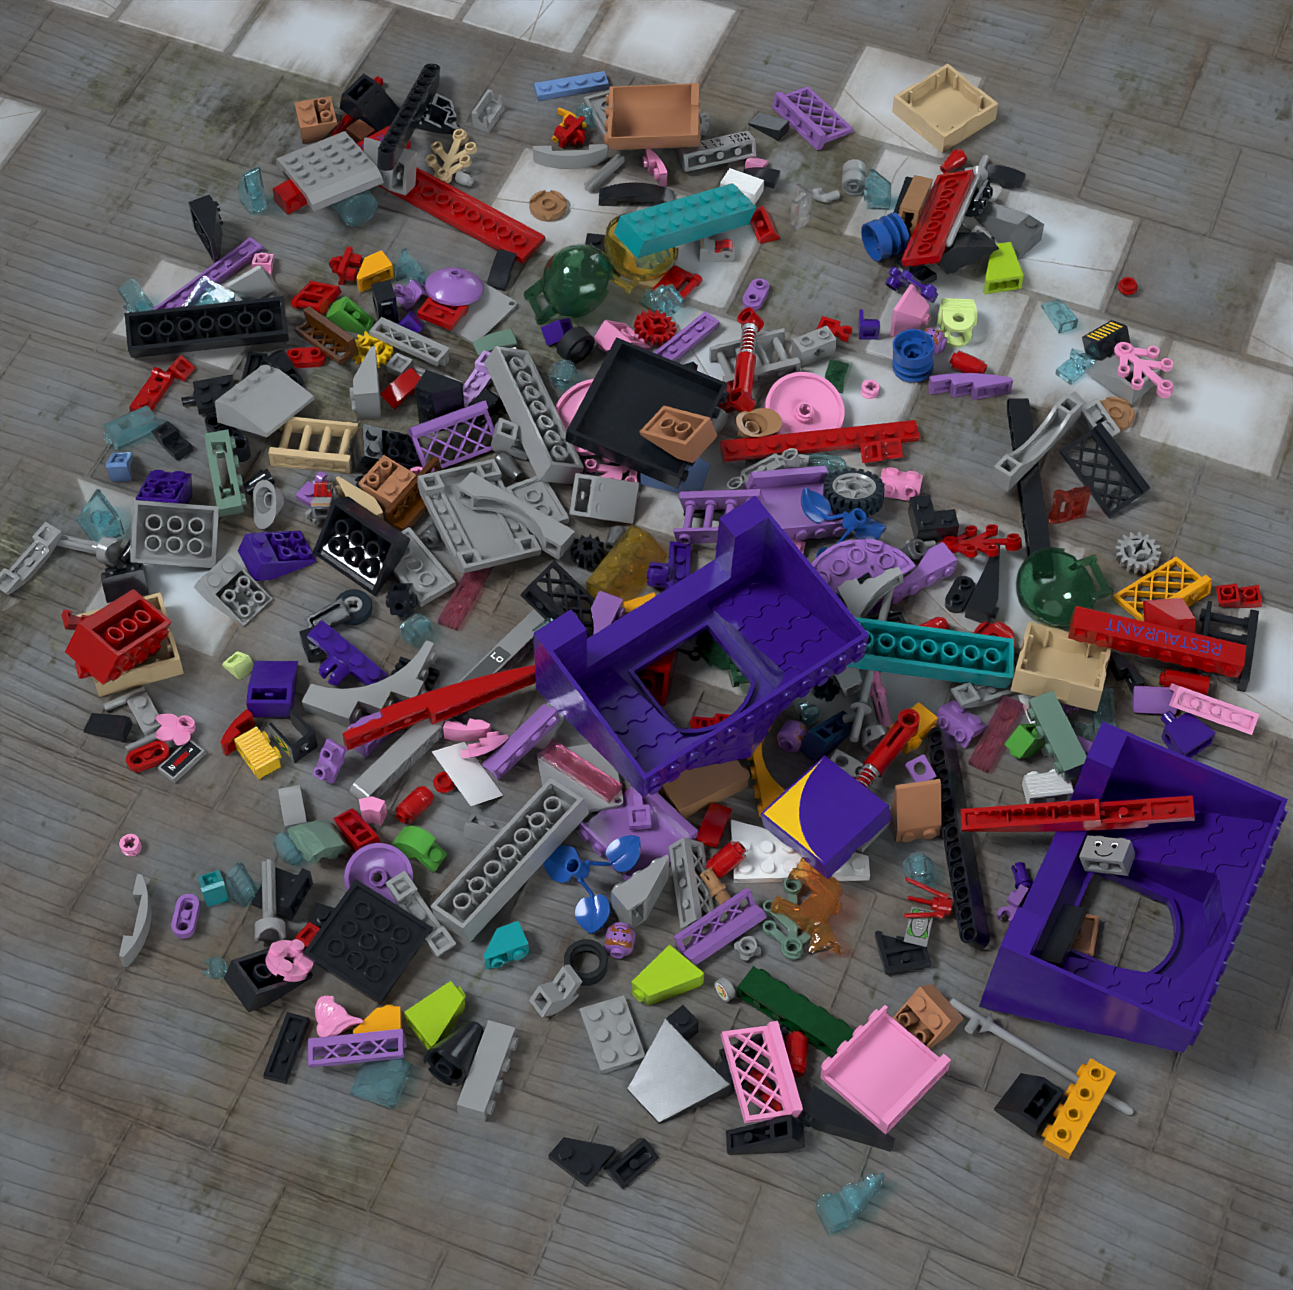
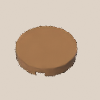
[529,190,567,222]
[1100,396,1135,431]

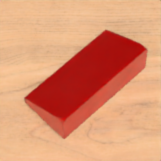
[750,206,780,244]

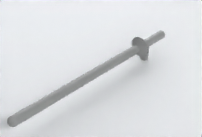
[946,154,989,247]
[843,588,894,742]
[950,998,1134,1116]

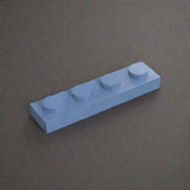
[534,71,609,101]

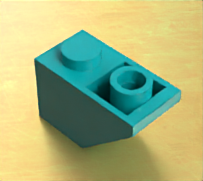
[483,921,529,970]

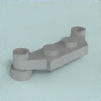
[727,448,802,490]

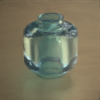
[549,359,578,391]
[400,614,432,645]
[903,853,934,888]

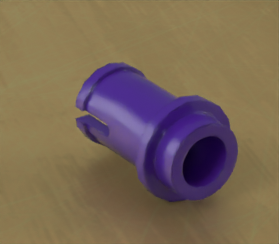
[1011,862,1033,891]

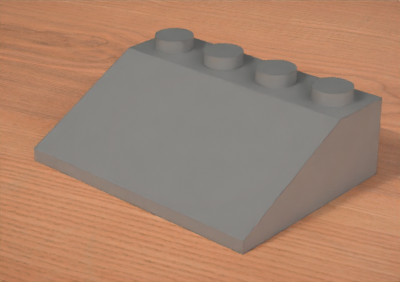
[215,365,314,437]
[130,500,219,569]

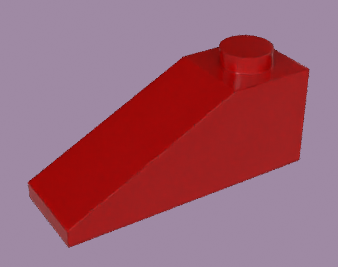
[333,808,381,853]

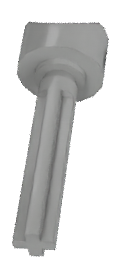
[56,534,123,566]
[856,689,889,753]
[254,859,286,944]

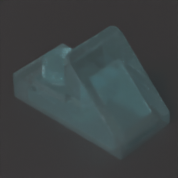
[395,248,425,284]
[116,277,155,313]
[1055,348,1096,385]

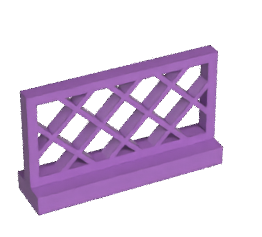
[772,86,853,151]
[407,400,494,472]

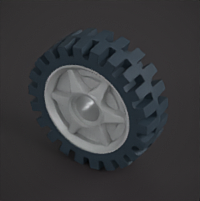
[823,468,885,518]

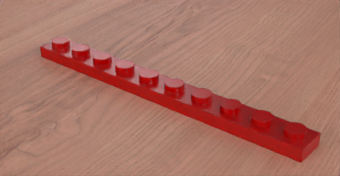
[719,420,920,463]

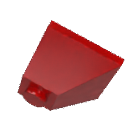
[1143,598,1196,634]

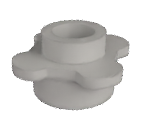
[734,936,761,961]

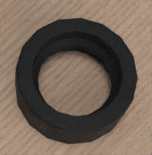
[557,326,595,365]
[564,939,608,986]

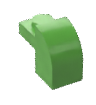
[391,826,447,872]

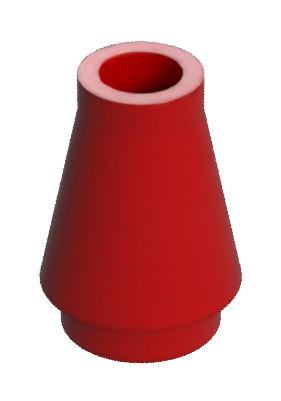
[940,149,967,174]

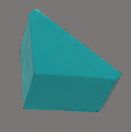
[198,870,229,907]

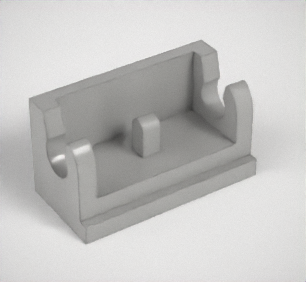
[472,89,505,133]

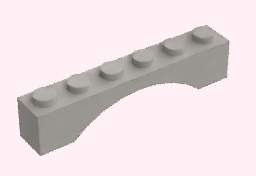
[991,393,1083,492]
[456,472,575,560]

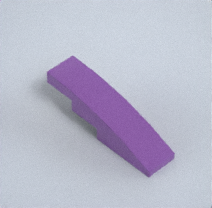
[928,373,1013,400]

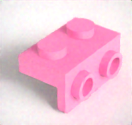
[880,467,923,501]

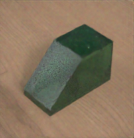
[825,358,853,394]

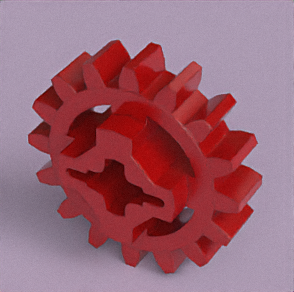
[633,309,677,347]

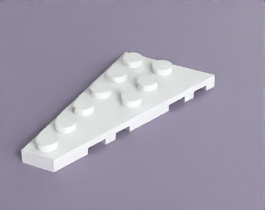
[731,820,870,883]

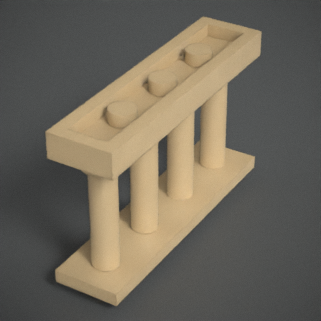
[268,417,359,474]

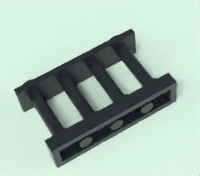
[1191,601,1259,692]

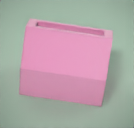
[359,796,387,826]

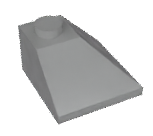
[226,265,281,300]

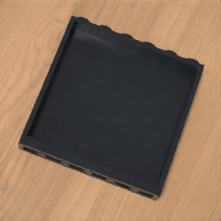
[565,337,729,489]

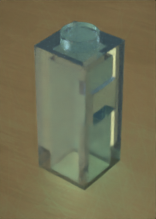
[103,405,158,451]

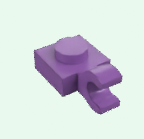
[295,471,329,508]
[627,791,651,830]
[996,885,1029,926]

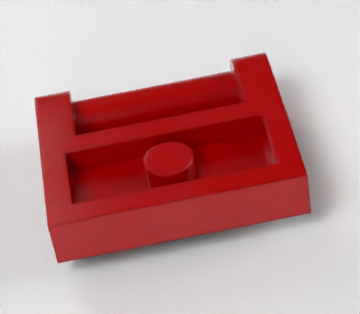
[652,265,703,307]
[291,281,342,314]
[417,296,469,331]

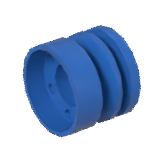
[861,212,910,261]
[893,329,934,383]

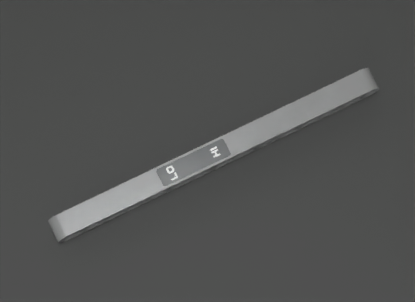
[350,584,576,800]

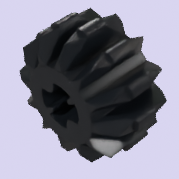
[570,534,606,570]

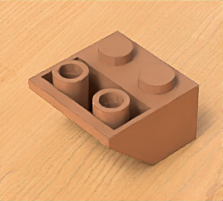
[294,96,337,144]
[359,455,417,516]
[893,984,964,1049]

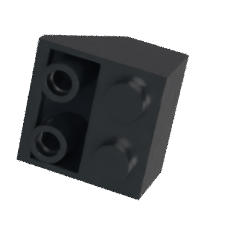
[101,563,149,603]
[994,1073,1064,1138]

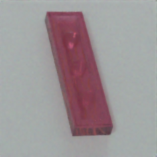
[438,566,494,631]
[968,695,1024,773]
[539,739,622,804]

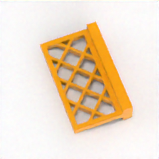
[1113,556,1212,621]

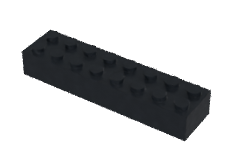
[124,296,289,358]

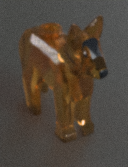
[771,857,842,955]

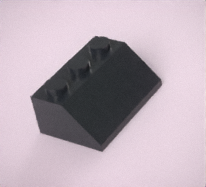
[415,370,465,431]

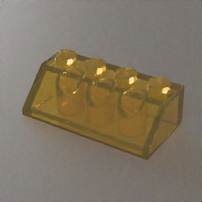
[586,524,667,602]

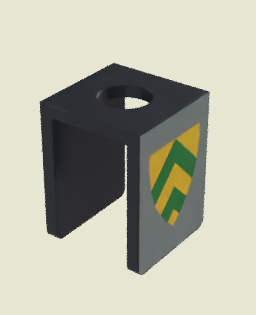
[268,708,318,763]

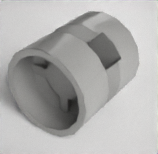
[841,159,867,196]

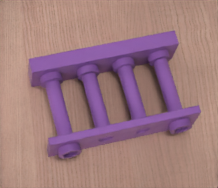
[673,489,765,545]

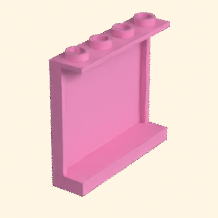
[820,1005,951,1134]

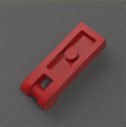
[129,367,175,418]

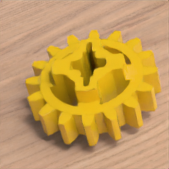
[352,331,394,368]

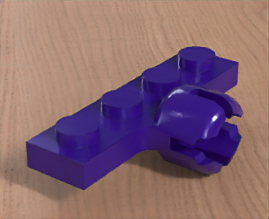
[647,541,691,589]
[307,620,388,686]

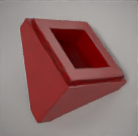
[166,355,196,382]

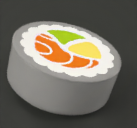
[714,977,735,1002]

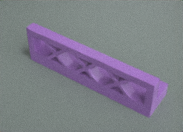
[482,703,561,781]
[673,888,767,966]
[308,1029,407,1068]

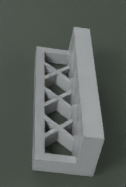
[369,317,450,367]
[668,837,714,929]

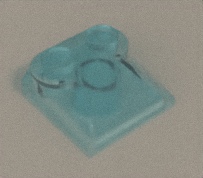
[182,275,235,307]
[350,1051,412,1109]

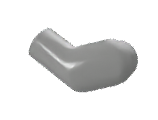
[455,168,474,187]
[812,187,840,203]

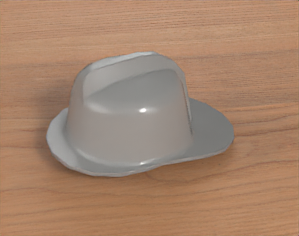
[253,480,284,529]

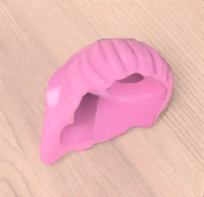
[315,995,364,1037]

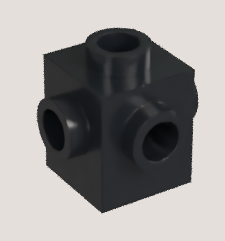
[386,583,418,617]

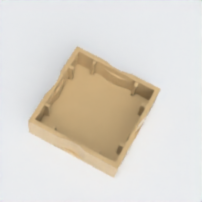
[892,64,998,153]
[77,592,184,697]
[1011,621,1111,712]

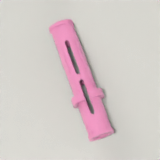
[869,671,892,729]

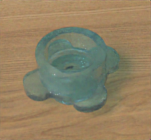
[575,103,593,124]

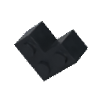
[908,495,959,543]

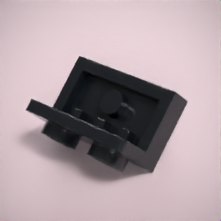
[965,180,993,217]

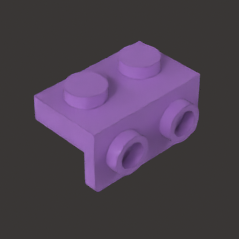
[936,700,987,748]

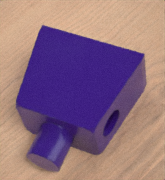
[1161,711,1216,758]

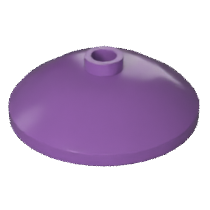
[425,267,484,306]
[344,843,413,905]

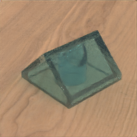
[76,489,125,542]

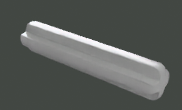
[584,154,625,193]

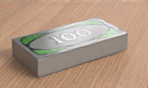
[904,907,934,947]

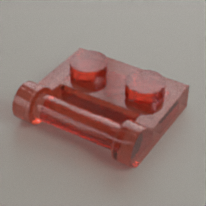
[1048,485,1091,524]

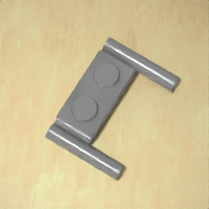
[103,687,162,753]

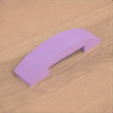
[463,350,492,407]

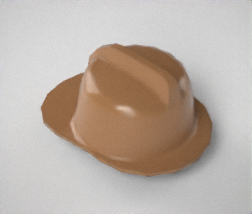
[735,408,782,438]

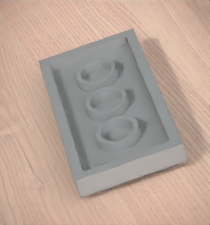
[392,527,456,607]

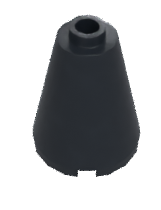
[424,1021,484,1086]

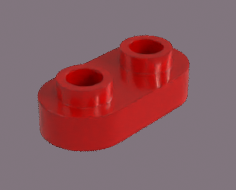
[287,347,326,368]
[126,741,170,772]

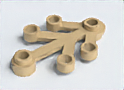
[425,129,477,184]

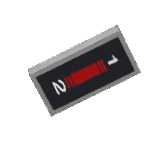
[158,740,206,783]

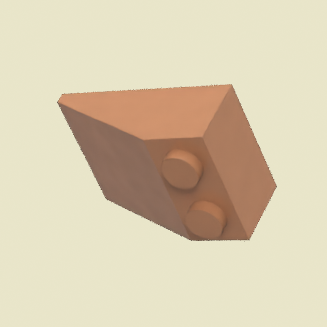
[640,406,718,463]
[891,779,941,843]

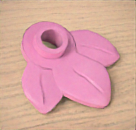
[155,714,196,745]

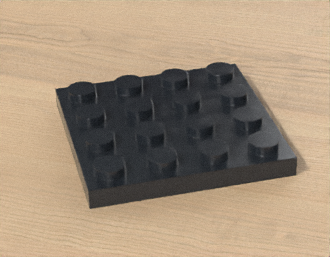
[303,879,433,1005]

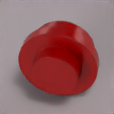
[1118,277,1138,295]
[433,772,455,793]

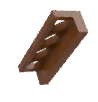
[294,306,359,365]
[384,457,442,532]

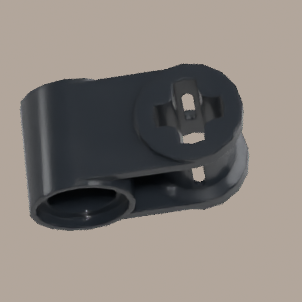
[468,389,503,427]

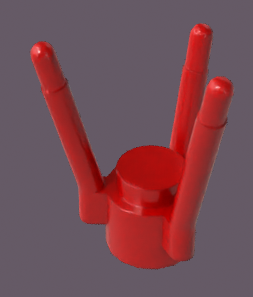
[904,877,952,919]

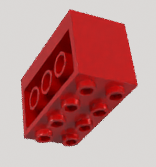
[65,589,172,685]

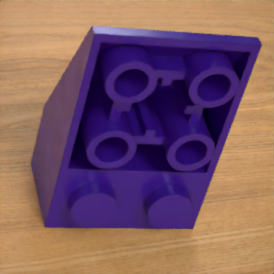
[135,470,193,504]
[238,530,316,581]
[246,661,298,717]

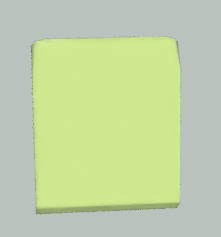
[222,651,254,680]

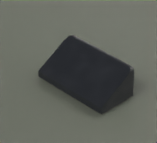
[604,1138,659,1189]

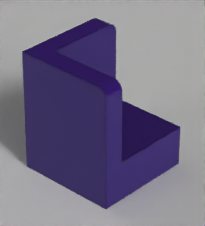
[858,309,880,340]
[397,310,425,333]
[541,318,573,346]

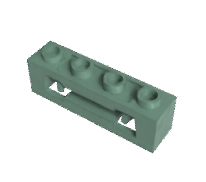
[204,430,247,517]

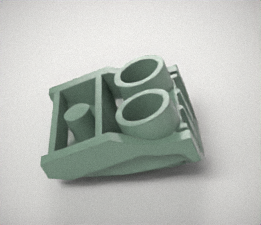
[287,820,351,863]

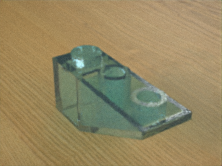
[238,166,267,215]
[815,1173,885,1236]

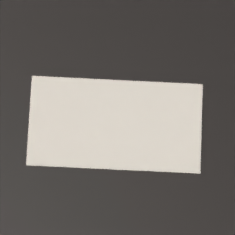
[432,742,503,806]

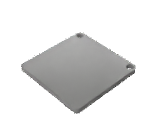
[437,282,517,345]
[537,744,624,813]

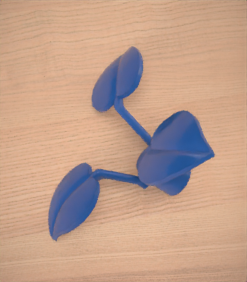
[801,487,886,558]
[543,835,641,934]

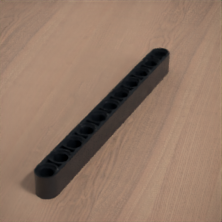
[377,63,440,171]
[1007,398,1054,580]
[927,727,990,950]

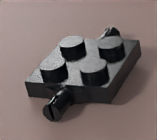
[181,374,236,415]

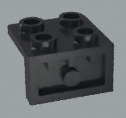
[251,867,313,921]

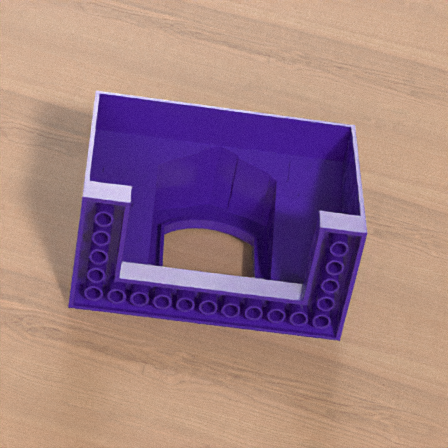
[533,496,869,797]
[979,722,1288,1053]

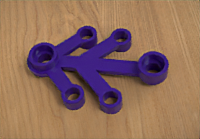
[885,267,938,303]

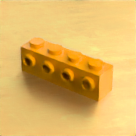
[1042,1058,1116,1160]

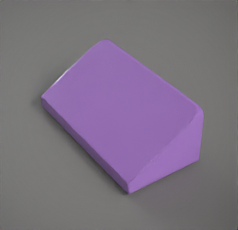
[1131,686,1177,715]

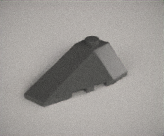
[974,201,1044,260]

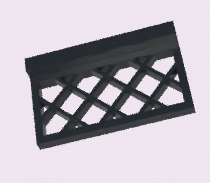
[1059,423,1150,518]
[520,560,595,639]

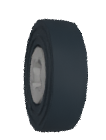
[335,589,373,625]

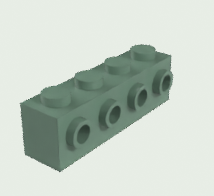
[1026,690,1087,781]

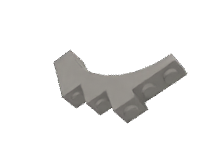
[833,566,904,698]
[302,640,437,727]

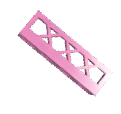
[1169,683,1259,735]

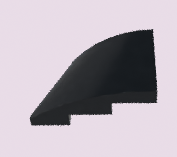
[416,93,460,134]

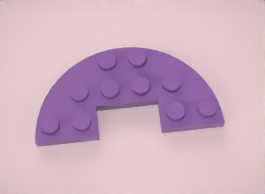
[812,539,915,594]

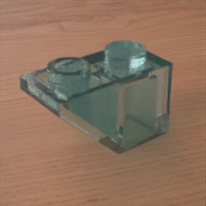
[863,169,891,210]
[638,284,685,316]

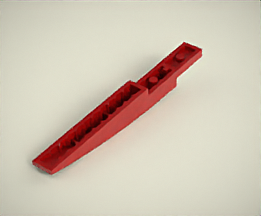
[342,665,536,751]
[961,795,1195,832]

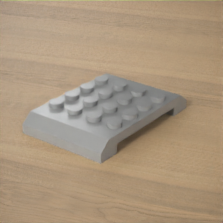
[276,131,384,211]
[417,459,542,574]

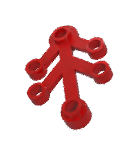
[940,524,1022,558]

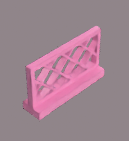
[720,1021,803,1123]

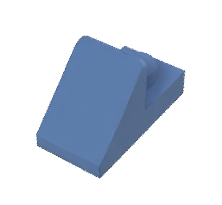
[106,452,133,482]

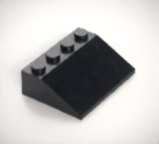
[313,496,410,596]

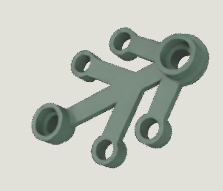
[762,876,822,960]

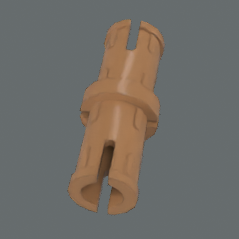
[699,867,731,913]

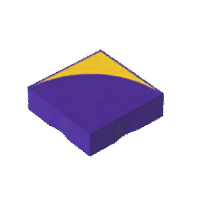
[760,755,892,879]

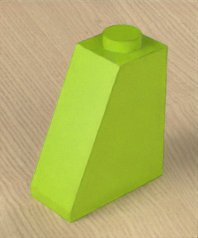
[983,242,1024,294]
[631,944,704,1006]
[404,981,466,1050]

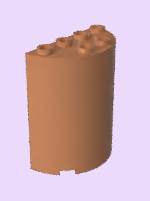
[604,83,701,151]

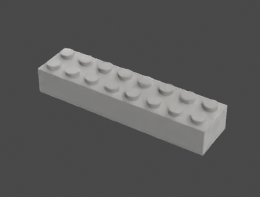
[484,346,584,484]
[430,778,589,943]

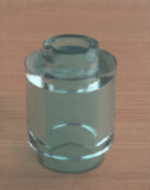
[273,831,303,865]

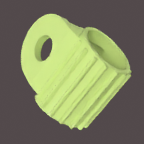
[937,298,977,348]

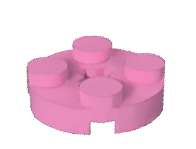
[265,939,313,982]

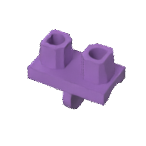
[312,738,348,784]

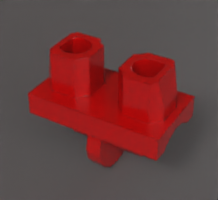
[553,114,586,149]
[329,246,363,286]

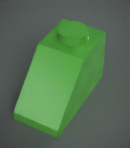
[326,296,375,335]
[1005,723,1046,759]

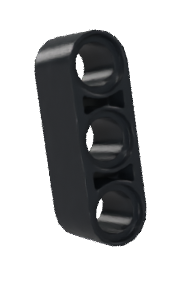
[204,413,251,462]

